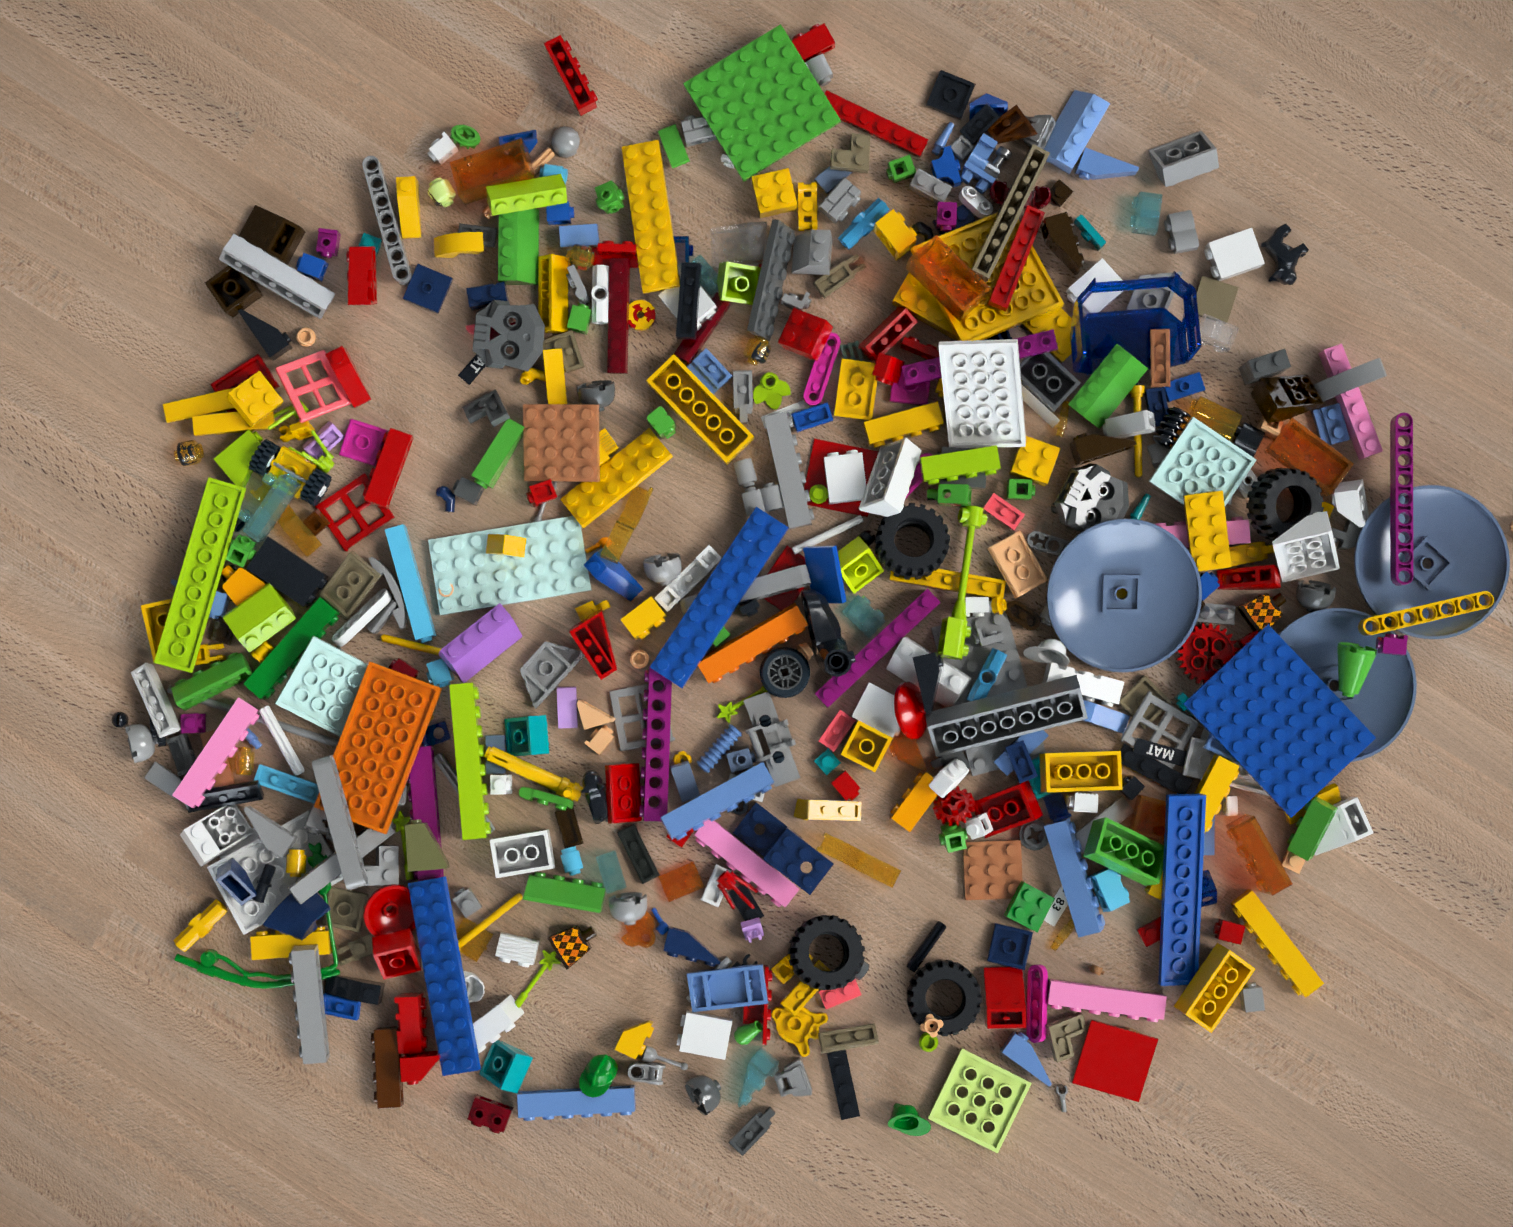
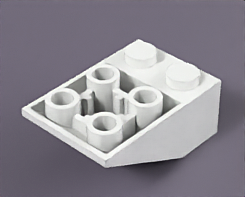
[1314,797,1373,856]
[180,805,254,867]

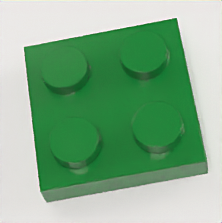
[1004,881,1055,933]

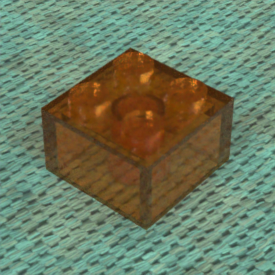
[1129,794,1166,841]

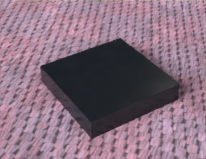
[926,70,976,120]

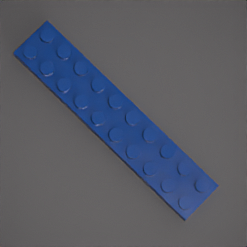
[650,507,789,689]
[1158,794,1206,986]
[408,876,481,1076]

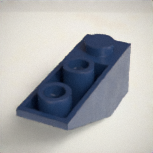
[663,927,721,967]

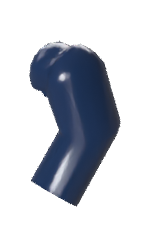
[436,486,455,513]

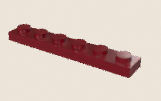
[607,258,630,374]

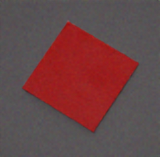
[804,438,879,517]
[1072,1020,1159,1102]

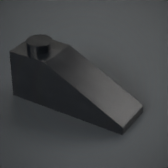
[238,309,292,361]
[912,652,944,715]
[324,975,385,1005]

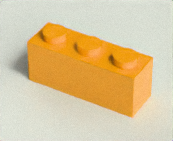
[890,771,938,832]

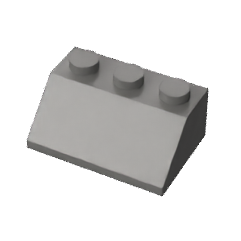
[1149,131,1219,187]

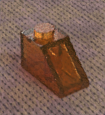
[889,736,927,770]

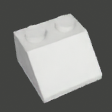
[1332,479,1369,527]

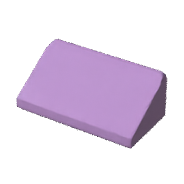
[302,421,345,460]

